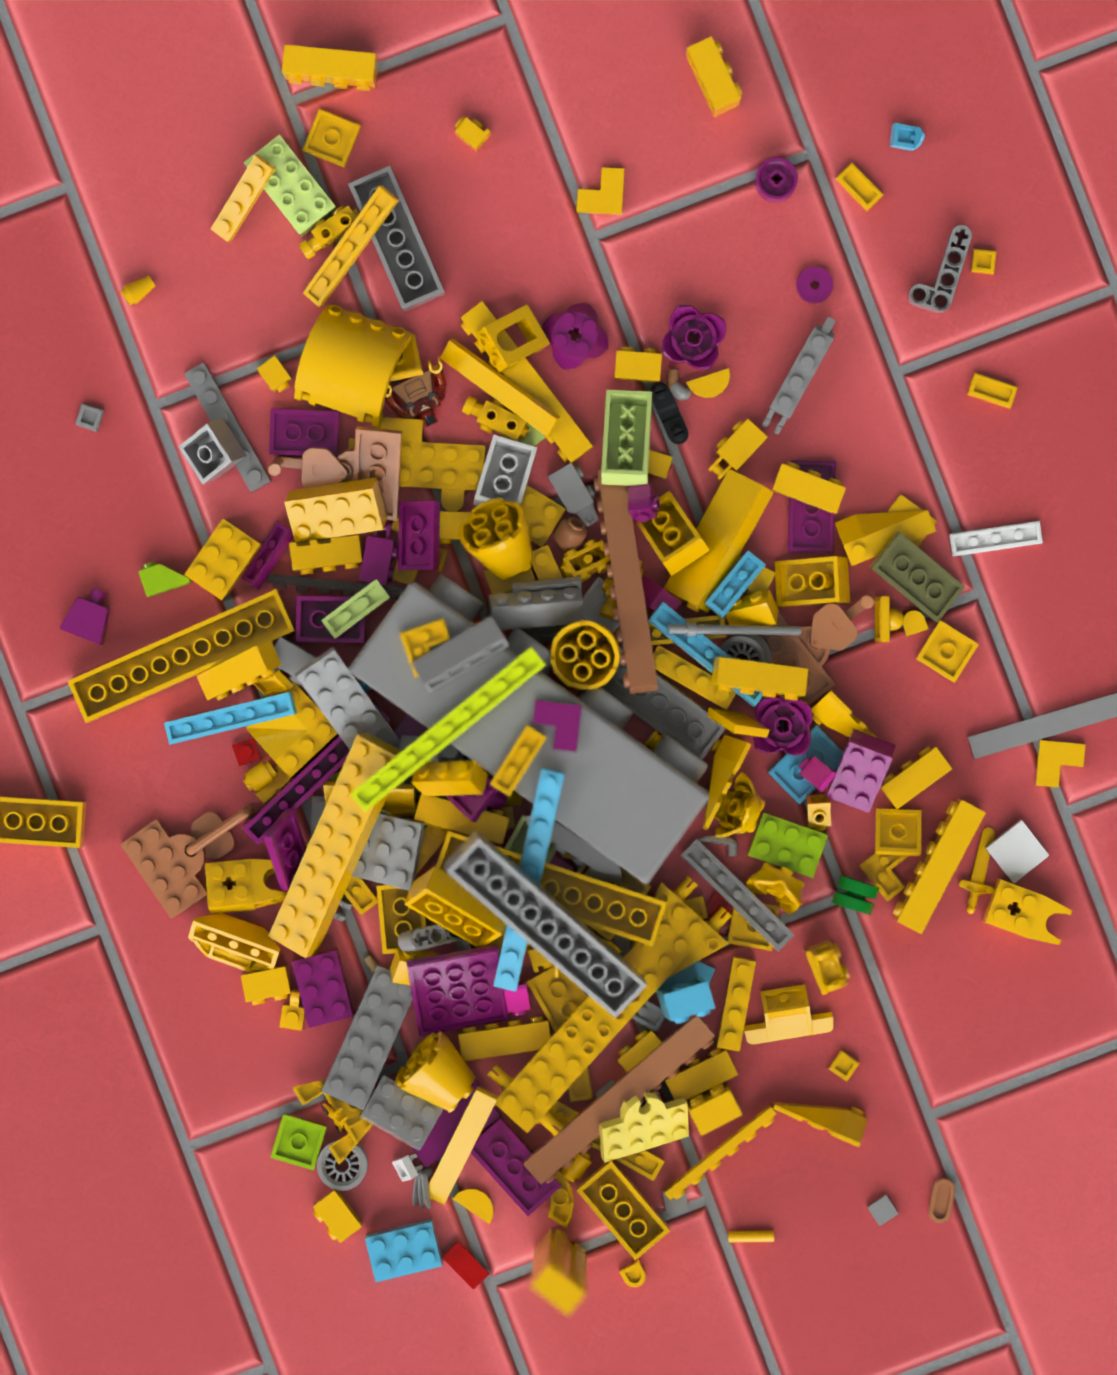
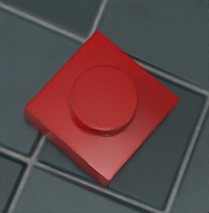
[232,737,261,766]

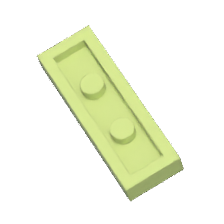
[321,579,390,639]

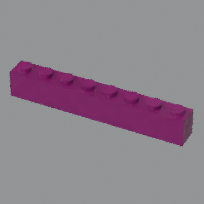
[242,700,391,845]

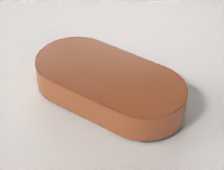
[928,1177,955,1223]

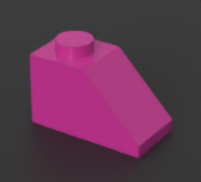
[642,576,681,611]
[798,756,837,792]
[504,981,531,1016]

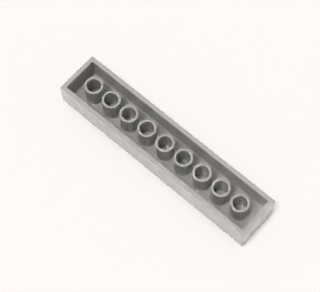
[445,830,647,1018]

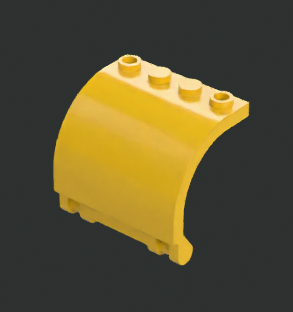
[294,304,413,428]

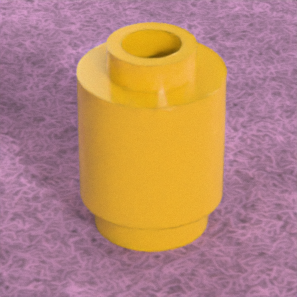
[243,761,278,792]
[560,1151,592,1183]

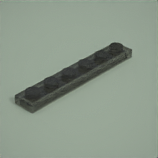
[268,574,406,601]

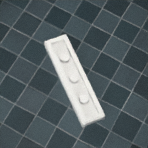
[949,521,1043,557]

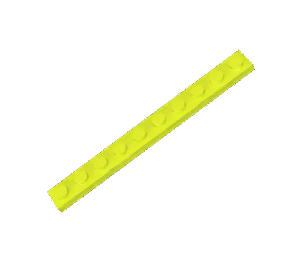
[351,647,546,812]

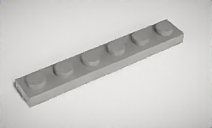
[184,363,271,493]
[681,839,794,952]

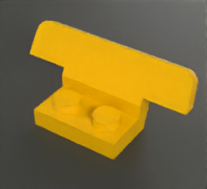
[744,984,833,1044]

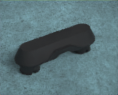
[650,382,689,444]

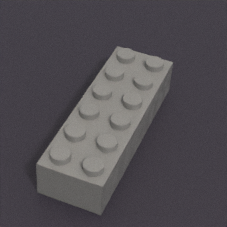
[348,166,445,312]
[321,965,413,1110]

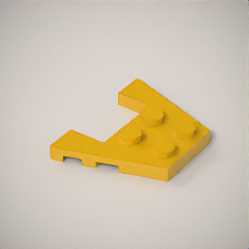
[292,1079,374,1164]

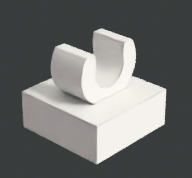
[392,1154,423,1182]

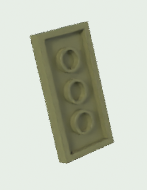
[869,531,965,623]

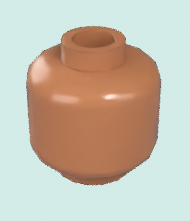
[554,517,588,551]

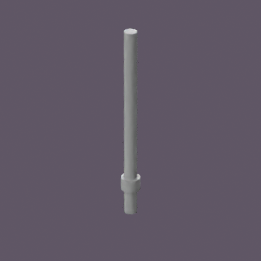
[667,622,801,636]

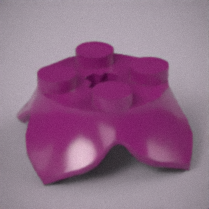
[542,303,608,370]
[662,305,726,369]
[753,697,813,756]

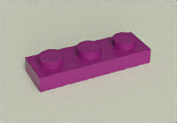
[241,521,294,590]

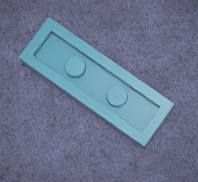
[705,551,766,618]

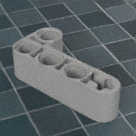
[907,225,972,313]
[398,924,485,952]

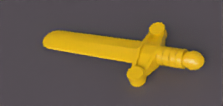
[959,827,995,914]

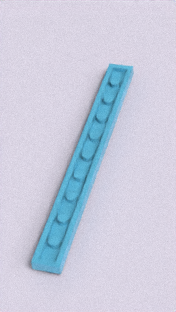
[494,767,565,992]

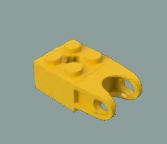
[205,859,287,914]
[982,878,1072,945]
[803,939,850,995]

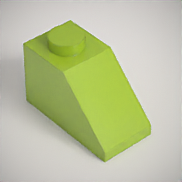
[138,561,192,598]

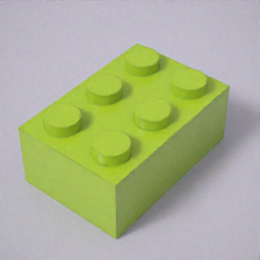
[747,812,828,878]

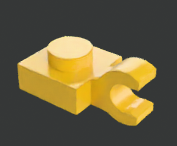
[280,989,305,1031]

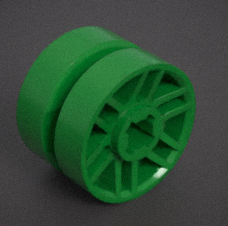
[832,875,879,915]

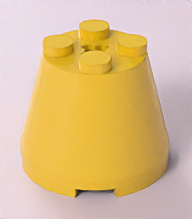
[459,498,533,580]
[550,620,620,690]
[395,1031,476,1113]

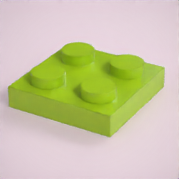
[270,1113,327,1171]

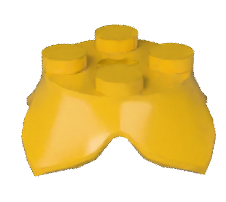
[715,772,765,838]
[746,863,805,915]

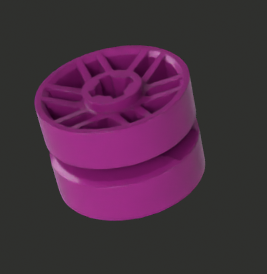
[755,157,798,203]

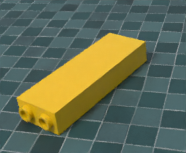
[664,469,774,613]

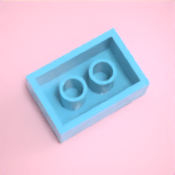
[656,976,715,1024]
[365,1218,443,1282]

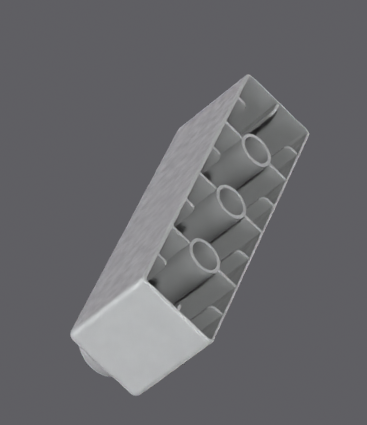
[348,574,709,884]

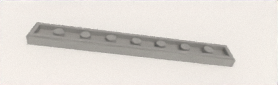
[968,693,1117,759]

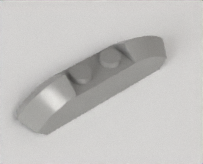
[525,815,623,882]

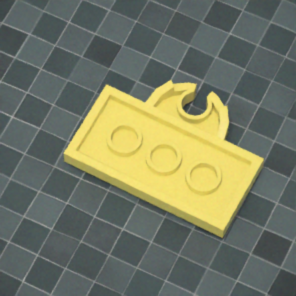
[599,1091,689,1163]

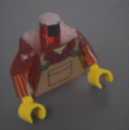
[385,357,447,427]

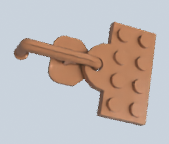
[268,426,402,521]
[749,594,875,705]
[120,804,256,919]

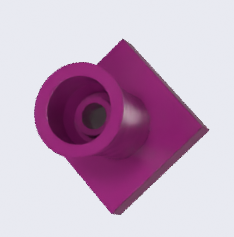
[446,757,508,822]

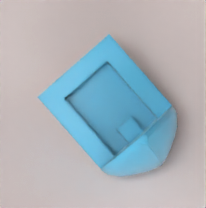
[890,123,925,151]

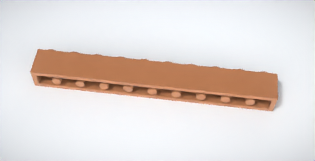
[593,470,658,694]
[523,1015,715,1184]

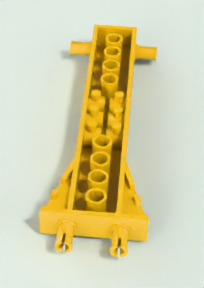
[487,876,732,1137]

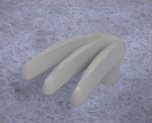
[699,836,738,857]
[413,1167,433,1209]

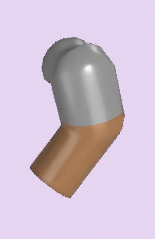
[667,370,691,401]

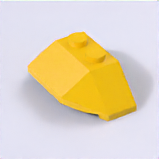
[188,913,280,973]

